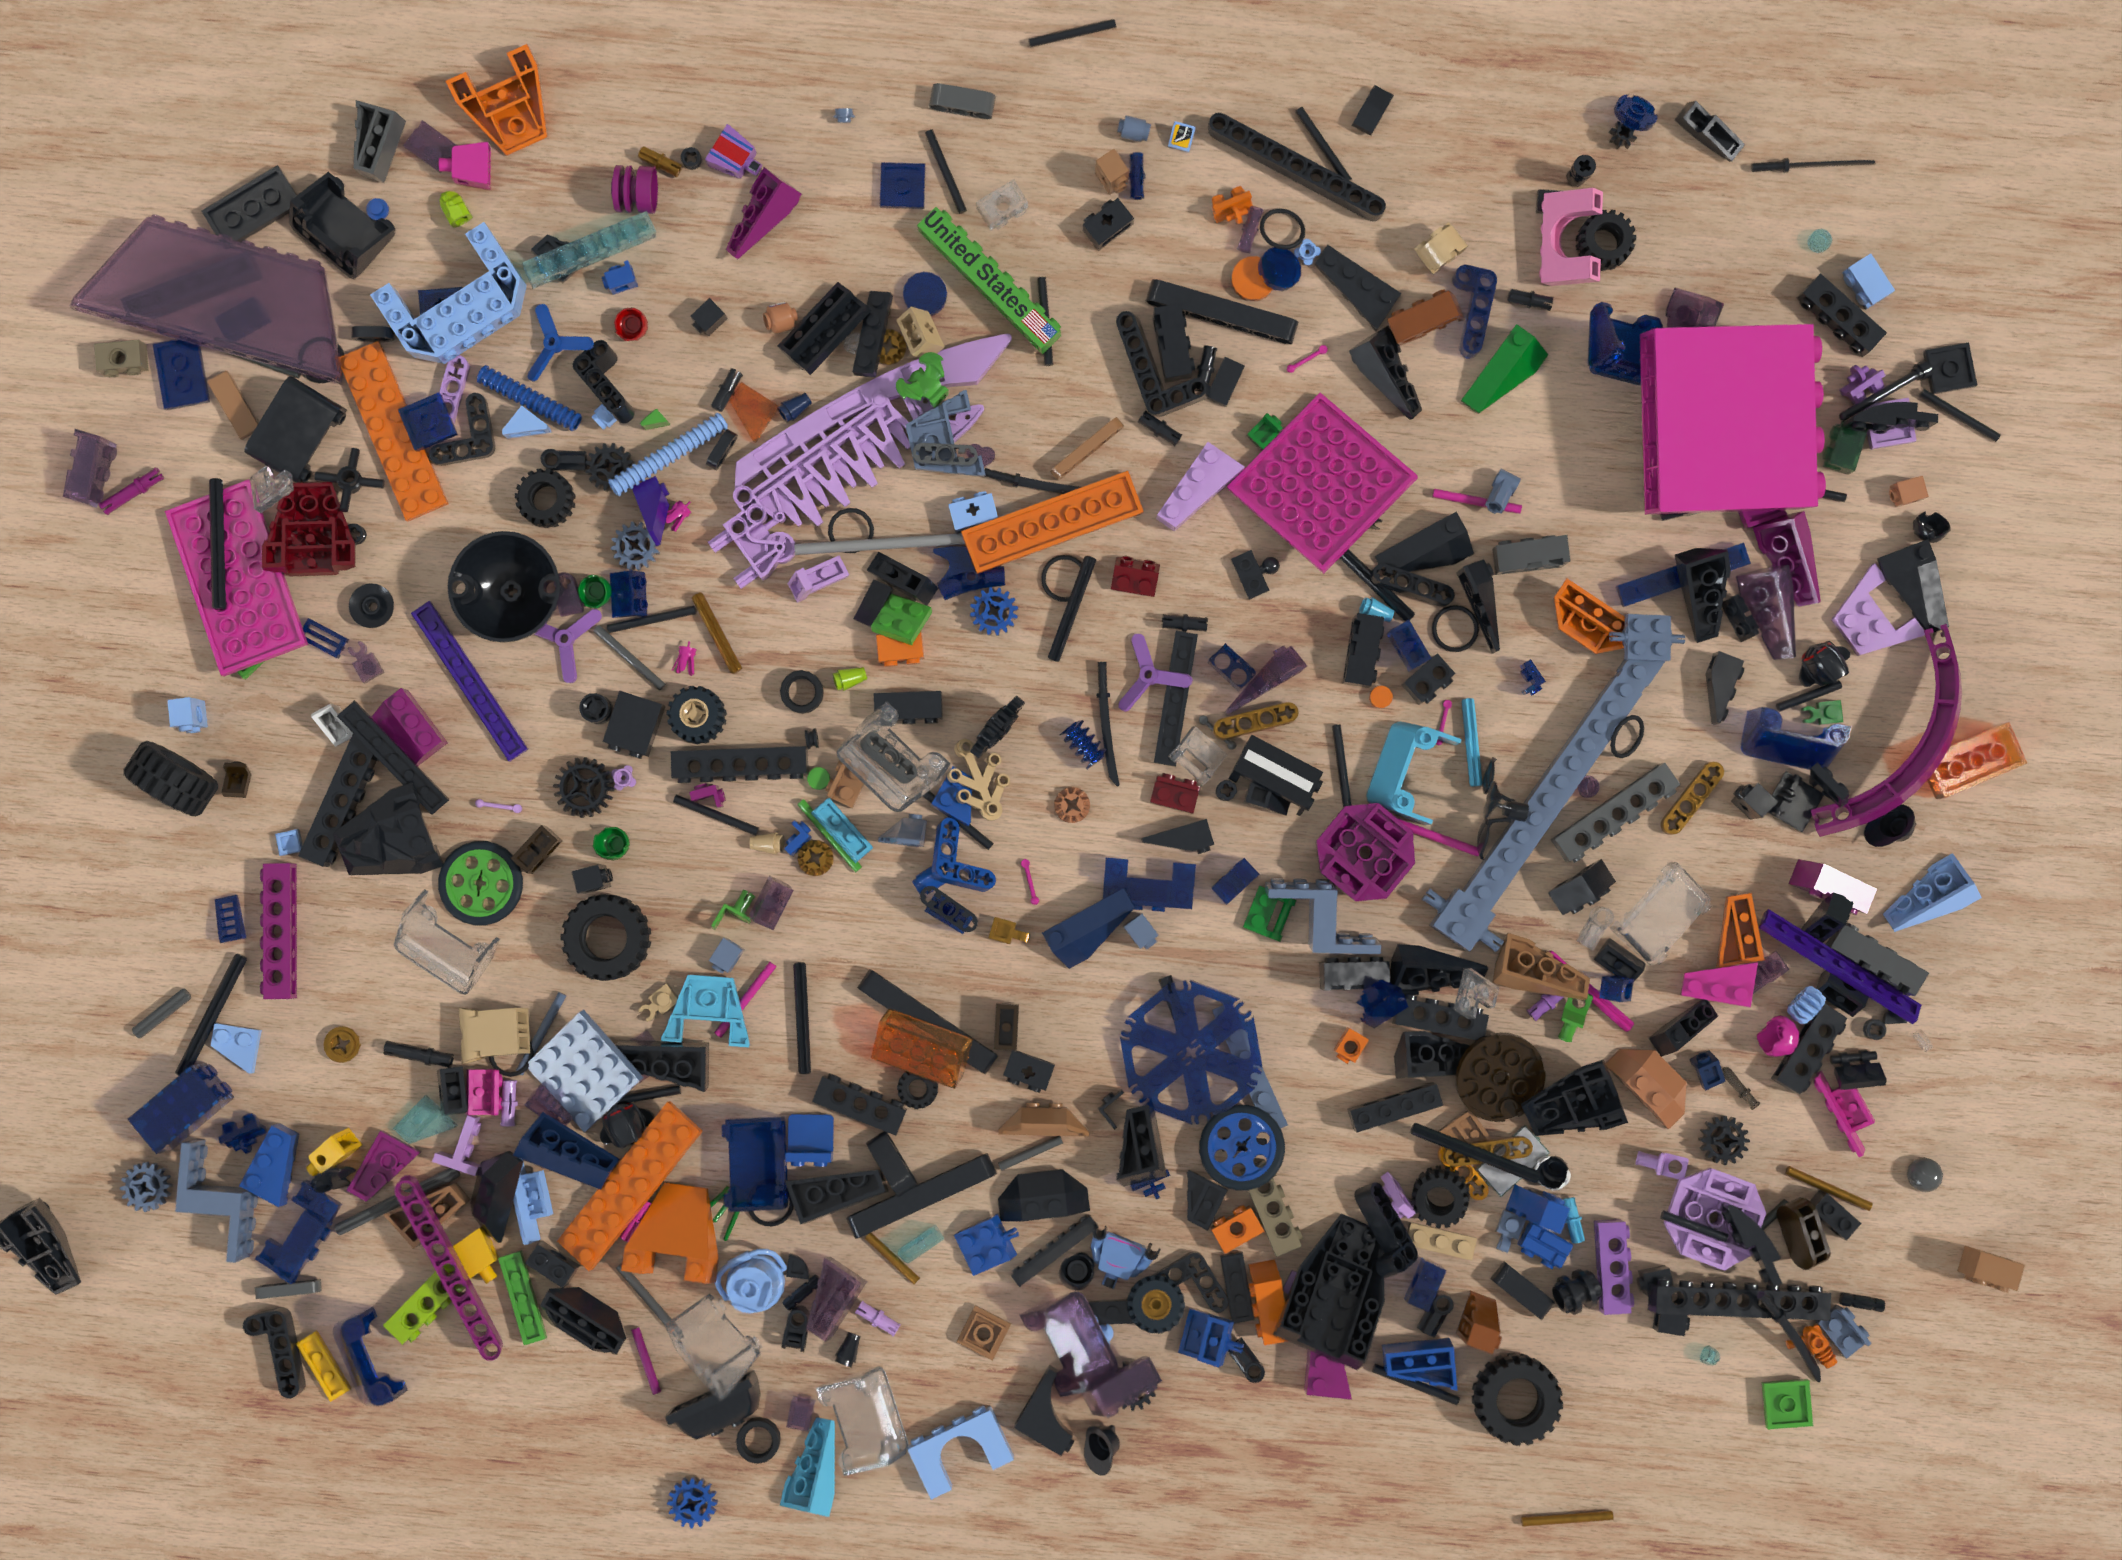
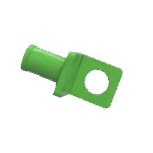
[711,889,755,930]
[1558,994,1593,1042]

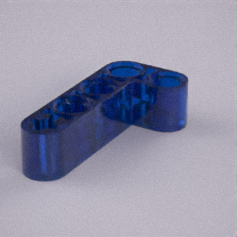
[1452,265,1497,359]

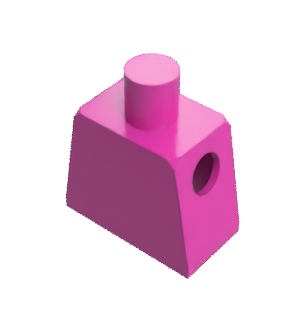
[439,142,491,190]

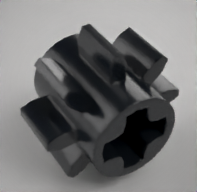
[1609,121,1637,149]

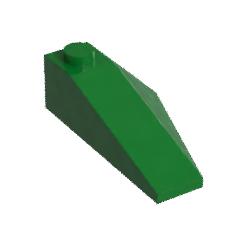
[1461,324,1549,414]

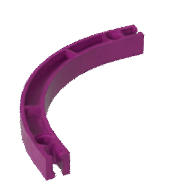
[1811,624,1962,837]

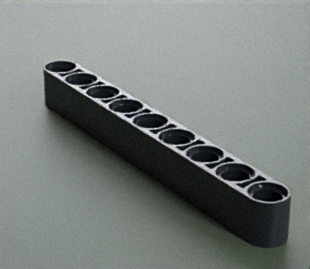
[1208,113,1386,222]

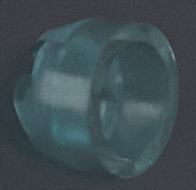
[1700,1345,1720,1366]

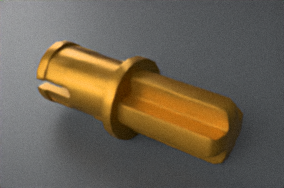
[638,146,683,178]

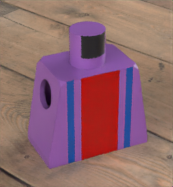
[705,124,762,179]

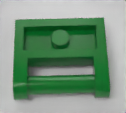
[1243,886,1297,942]

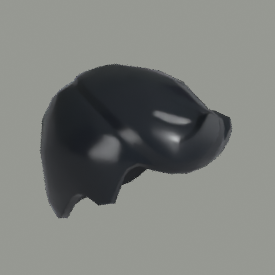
[1059,1252,1095,1291]

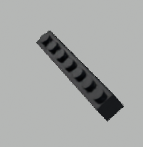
[1011,1215,1099,1287]

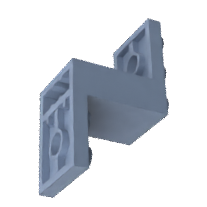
[1265,878,1381,954]
[175,1139,258,1263]

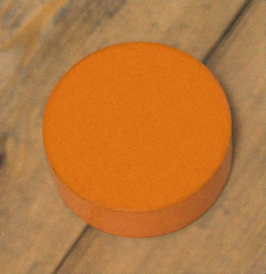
[1369,686,1393,709]

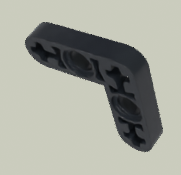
[429,393,495,466]
[1151,1251,1228,1313]

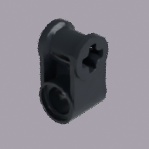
[782,1305,810,1352]

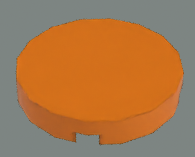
[1231,256,1276,301]

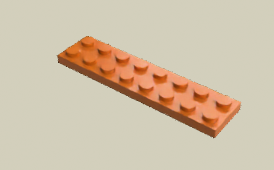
[337,341,449,521]
[961,471,1144,574]
[557,1101,703,1271]

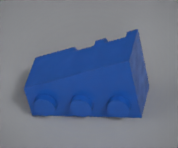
[239,1123,299,1207]
[1505,1184,1570,1234]
[1382,1338,1458,1391]

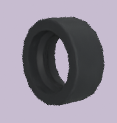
[780,670,824,714]
[736,1417,781,1464]

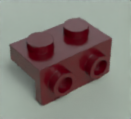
[1111,556,1160,597]

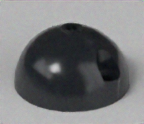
[448,531,564,642]

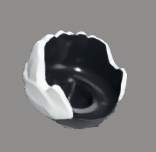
[1535,1156,1571,1191]

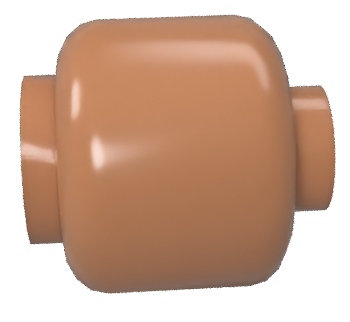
[763,302,798,334]

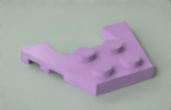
[1831,563,1925,656]

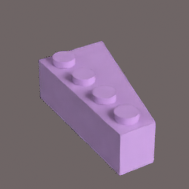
[1156,442,1245,531]

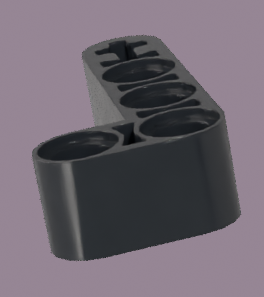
[573,340,635,424]
[1354,1182,1418,1278]
[243,1307,306,1399]

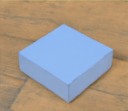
[275,829,303,856]

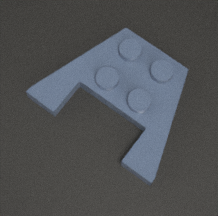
[906,390,986,477]

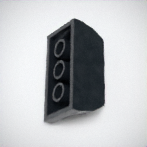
[665,1370,761,1440]

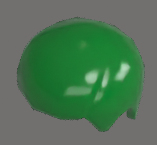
[578,575,612,609]
[593,827,630,861]

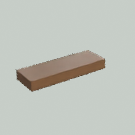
[207,371,259,440]

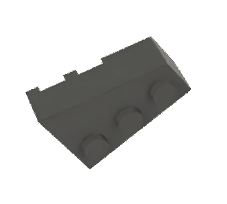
[353,100,406,183]
[1492,535,1571,575]

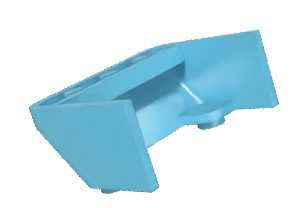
[1366,721,1462,825]

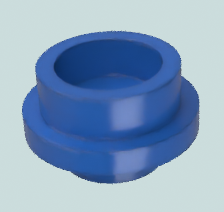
[366,198,389,221]

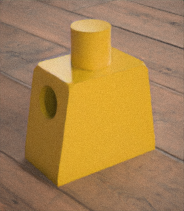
[306,1128,363,1177]
[453,1227,499,1284]

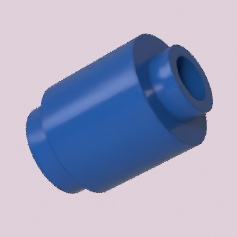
[912,866,946,895]

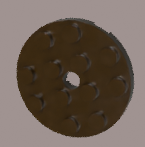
[1455,1032,1546,1122]

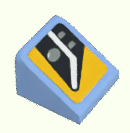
[1168,121,1196,152]

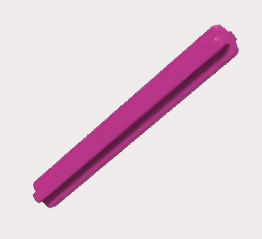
[1549,951,1634,1032]

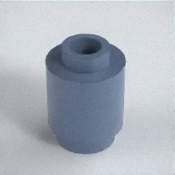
[1117,115,1151,142]

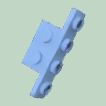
[513,1159,553,1245]

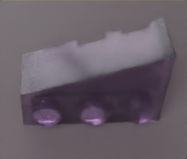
[63,429,117,508]
[1079,1356,1162,1418]

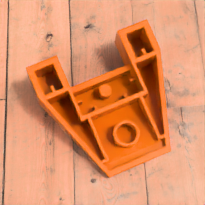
[445,44,547,155]
[621,1183,719,1283]

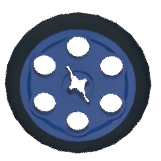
[1199,1105,1285,1190]

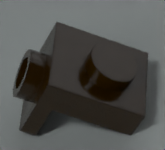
[221,761,252,798]

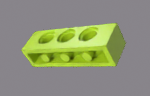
[383,1264,465,1344]

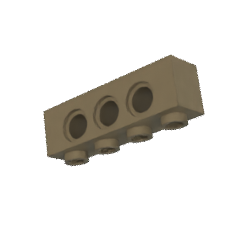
[1240,1160,1303,1257]

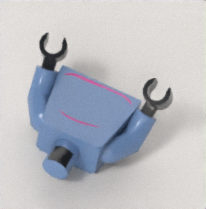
[1090,1224,1161,1289]

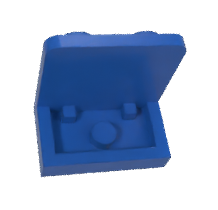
[785,1114,834,1166]

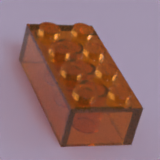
[1927,722,2027,799]
[871,1009,973,1089]

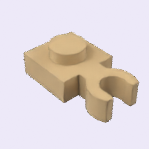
[638,984,678,1022]

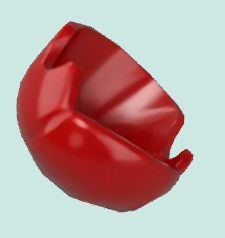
[614,307,648,342]

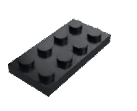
[202,165,297,250]

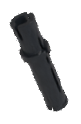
[383,1041,454,1068]

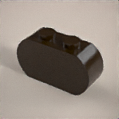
[1776,1197,1831,1270]

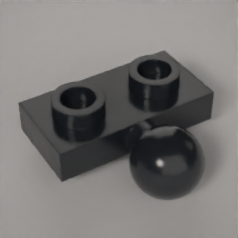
[1231,550,1280,600]

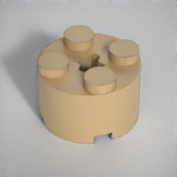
[1414,222,1468,275]

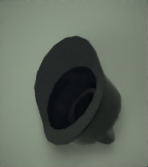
[1864,804,1916,847]
[1084,1425,1120,1476]

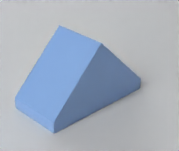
[502,405,551,439]

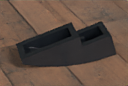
[1674,101,1745,162]

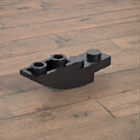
[1843,402,1938,434]
[1722,1202,1783,1287]

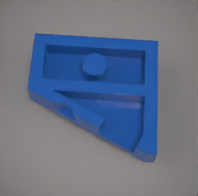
[931,766,972,826]

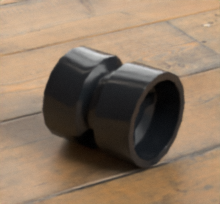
[579,693,614,724]

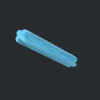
[1461,698,1483,787]

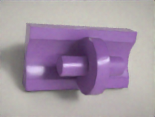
[1839,365,1886,404]

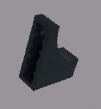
[1014,1365,1074,1456]

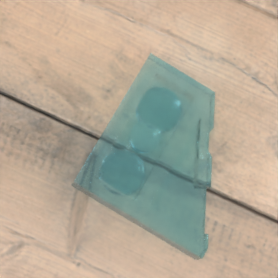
[393,1095,457,1144]

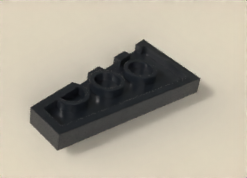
[1315,245,1401,331]

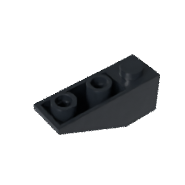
[1706,651,1745,725]
[1649,999,1718,1057]

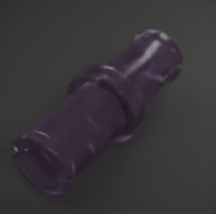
[1237,206,1264,253]

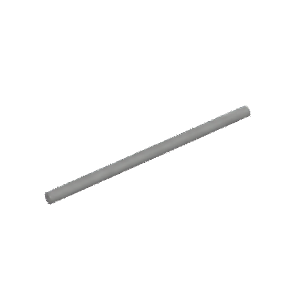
[794,533,965,555]

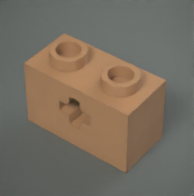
[1095,149,1129,195]

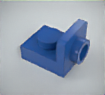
[784,820,812,856]

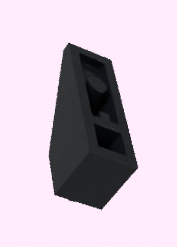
[867,551,938,606]
[1141,819,1214,854]
[1801,892,1854,943]

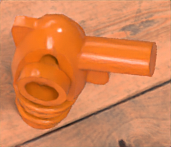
[1786,1324,1838,1368]

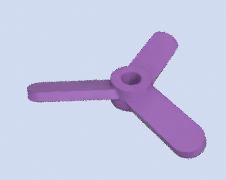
[534,609,602,683]
[1119,634,1193,712]

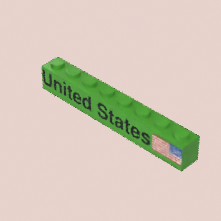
[917,207,1061,354]

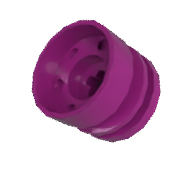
[611,165,658,214]

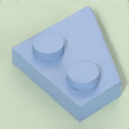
[211,1023,262,1074]

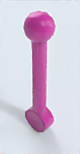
[1287,345,1328,373]
[1436,700,1452,746]
[1021,859,1039,905]

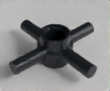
[315,448,384,512]

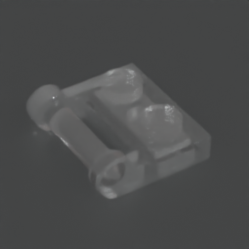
[1169,726,1228,786]

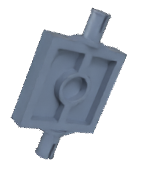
[1609,614,1685,661]

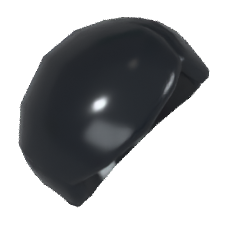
[1913,512,1951,543]

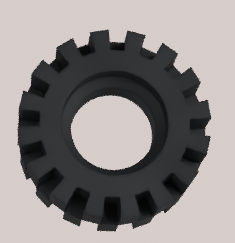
[897,1067,938,1109]

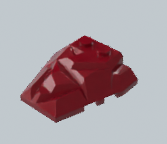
[262,482,356,577]

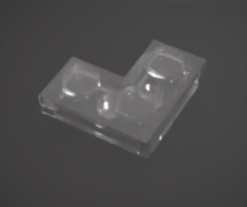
[250,466,294,513]
[1453,968,1500,1019]

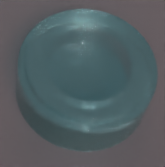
[1808,229,1832,253]

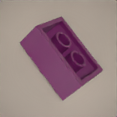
[372,688,448,766]

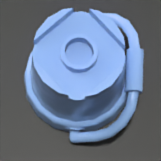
[715,1249,787,1313]

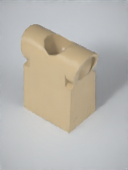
[459,1008,530,1064]

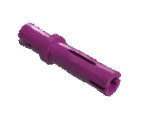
[99,467,164,515]

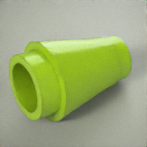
[832,667,867,691]

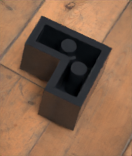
[1548,859,1616,915]

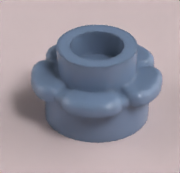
[833,108,855,123]

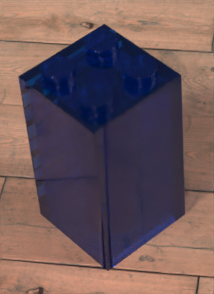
[127,1063,235,1154]

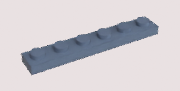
[1212,1001,1288,1129]

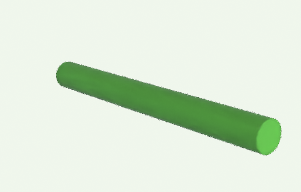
[797,799,862,873]

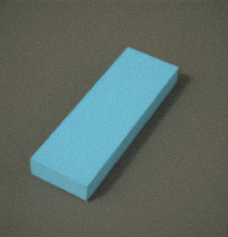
[811,798,873,863]

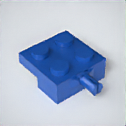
[954,1214,1019,1276]
[1178,1308,1244,1367]

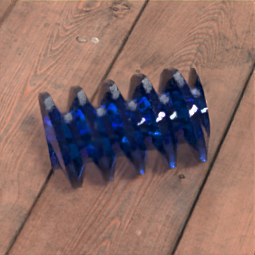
[1059,720,1107,770]

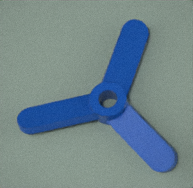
[527,304,594,382]

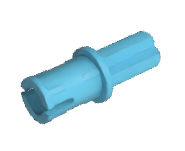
[1562,1197,1585,1243]

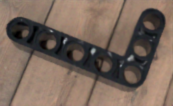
[1116,311,1211,417]

